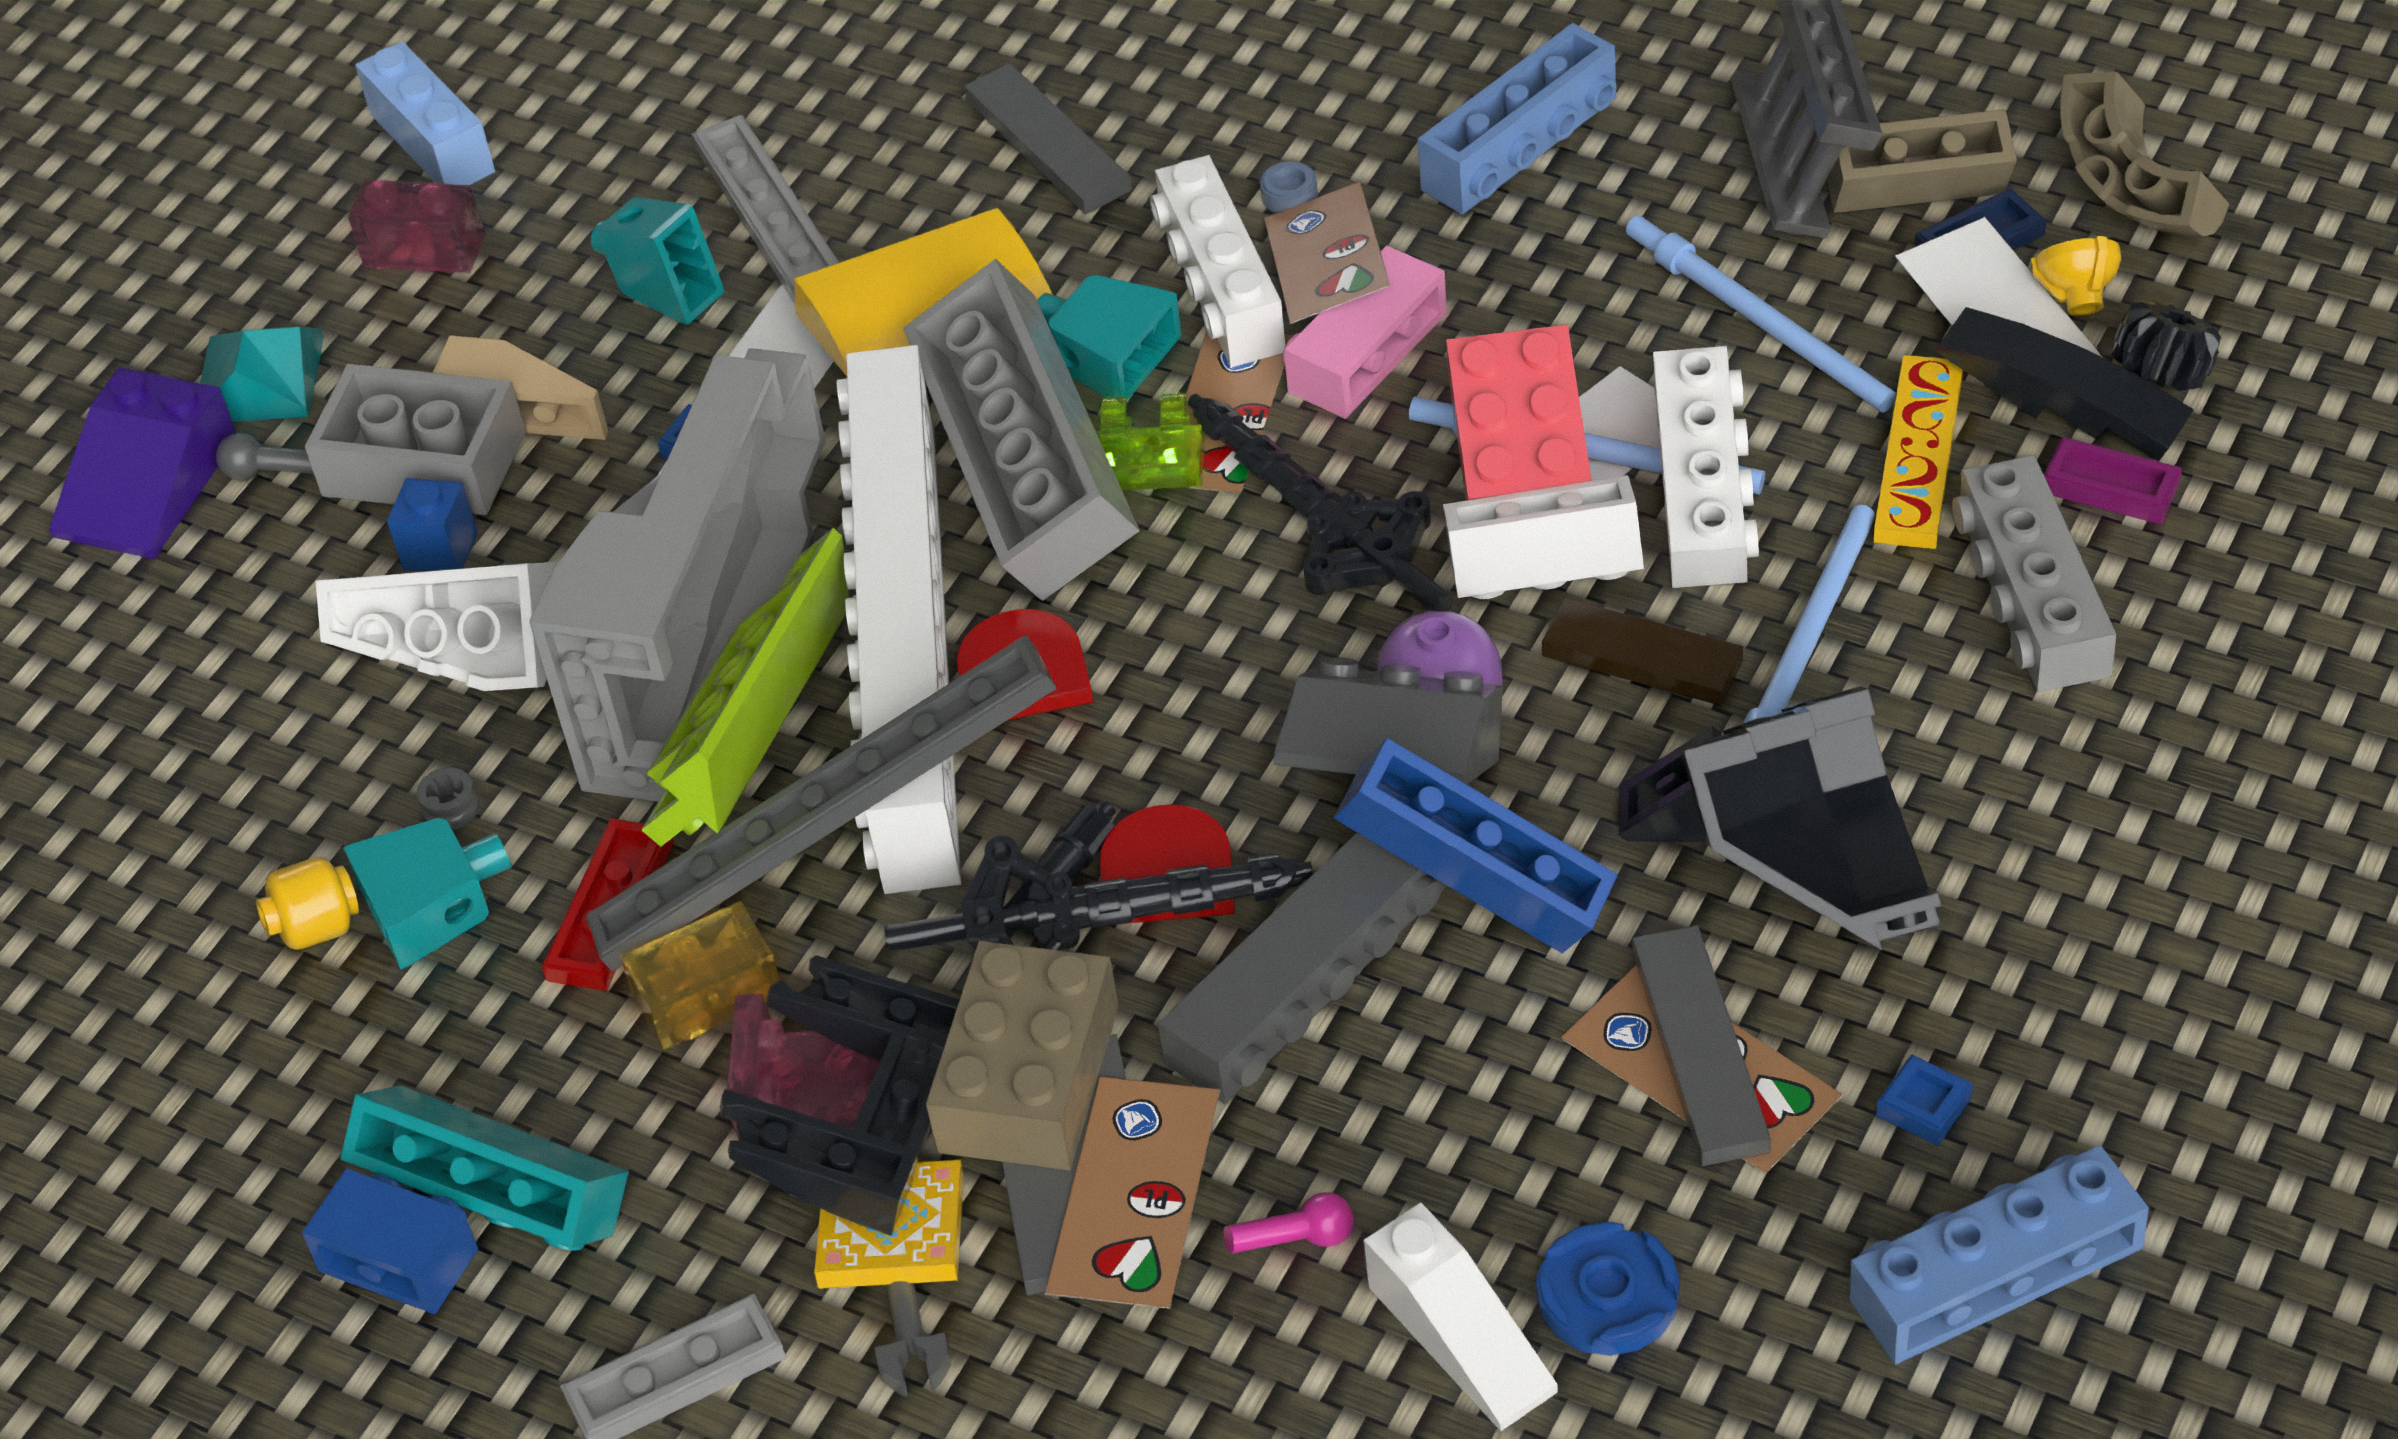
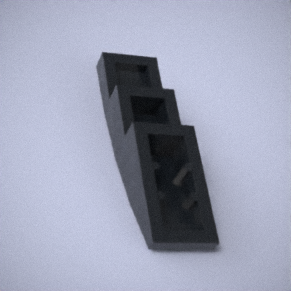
[1935,307,2194,462]

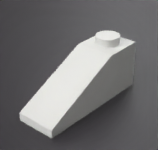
[1364,1203,1558,1431]

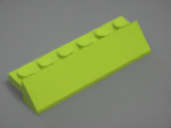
[642,528,849,847]

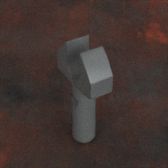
[875,1281,951,1397]

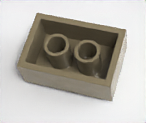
[926,941,1119,1171]

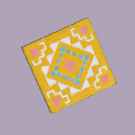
[814,1160,964,1289]

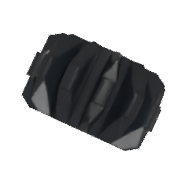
[2112,300,2221,391]

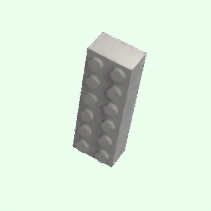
[903,259,1140,601]

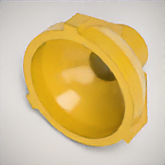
[2031,236,2121,316]

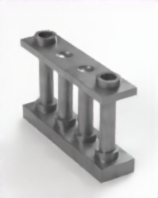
[1731,0,1882,238]

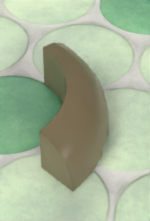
[2060,71,2229,237]

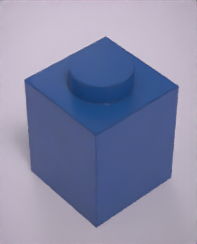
[387,478,478,572]

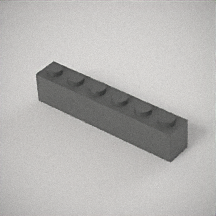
[1158,833,1447,1104]

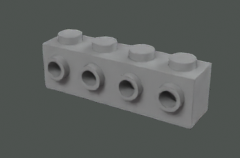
[1952,455,2117,692]

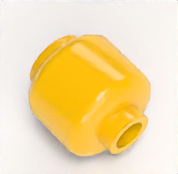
[256,857,359,950]

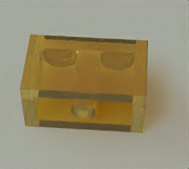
[620,901,780,1050]

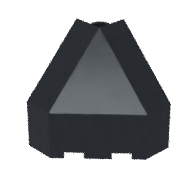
[1680,686,1941,950]

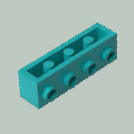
[340,1085,629,1250]

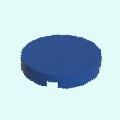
[1536,1221,1680,1356]

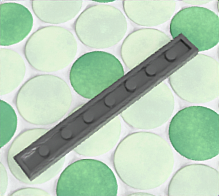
[586,635,1057,971]

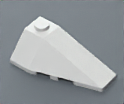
[316,562,558,691]

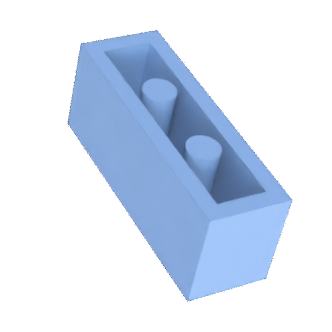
[355,41,495,185]

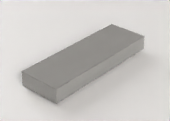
[560,1294,786,1439]

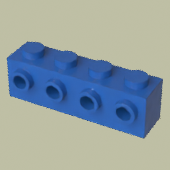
[1334,738,1618,954]

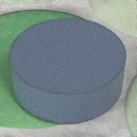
[1260,161,1318,213]

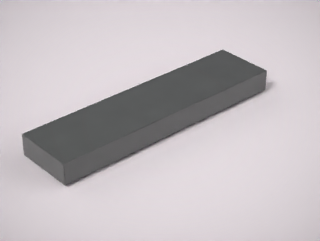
[964,63,1132,215]
[1632,925,1771,1166]

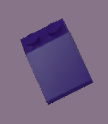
[49,367,236,559]

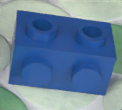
[302,1168,479,1314]

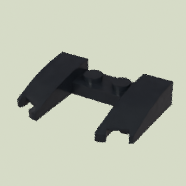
[720,955,960,1236]

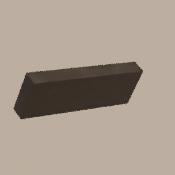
[1542,598,1743,706]

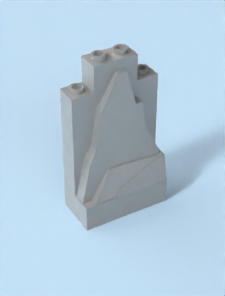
[529,348,826,802]

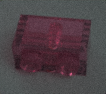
[348,180,486,273]

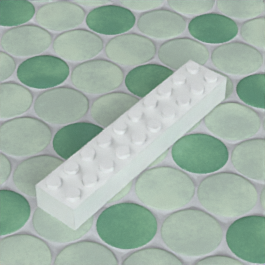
[837,345,961,894]

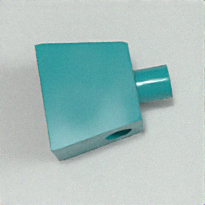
[591,197,725,325]
[1037,275,1182,406]
[343,818,511,970]

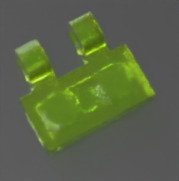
[1096,393,1205,491]

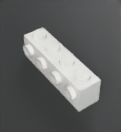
[1150,155,1286,367]
[1653,346,1759,588]

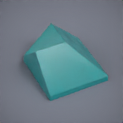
[200,327,324,422]

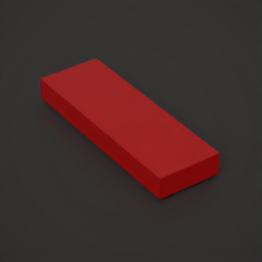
[542,818,674,991]

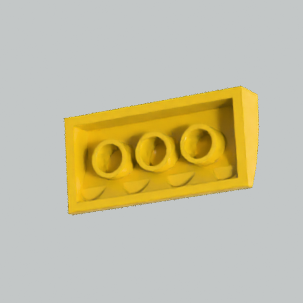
[794,208,1053,376]

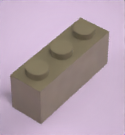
[1827,109,2017,213]

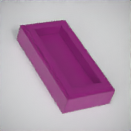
[2044,437,2182,525]

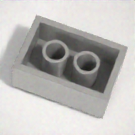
[304,364,526,515]

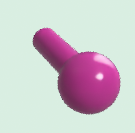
[1223,1192,1354,1254]

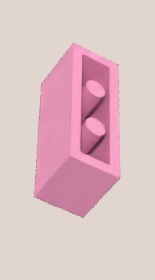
[1283,245,1447,419]

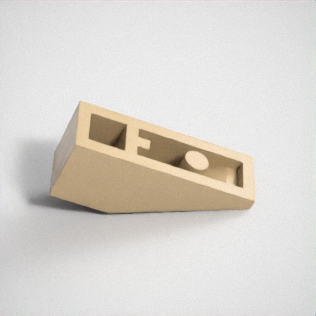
[433,335,609,440]

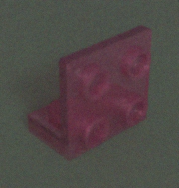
[727,993,880,1140]

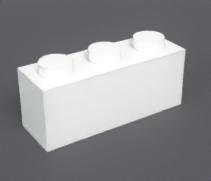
[1443,475,1644,599]

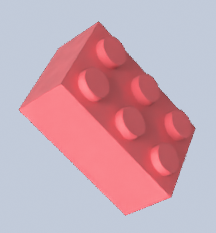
[1446,324,1592,501]

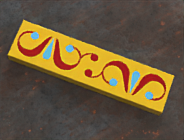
[1874,355,1963,549]

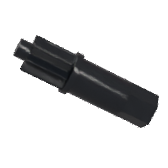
[1005,800,1116,906]

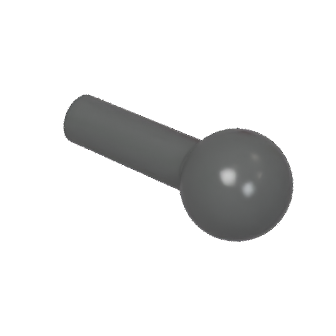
[216,433,314,480]

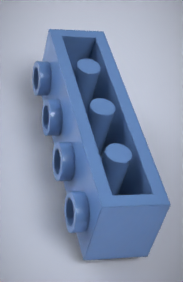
[1418,23,1616,215]
[1849,1145,2149,1365]

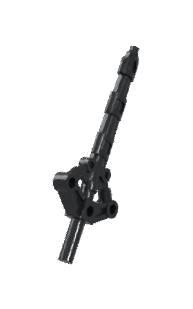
[1187,394,1454,611]
[884,835,1313,954]

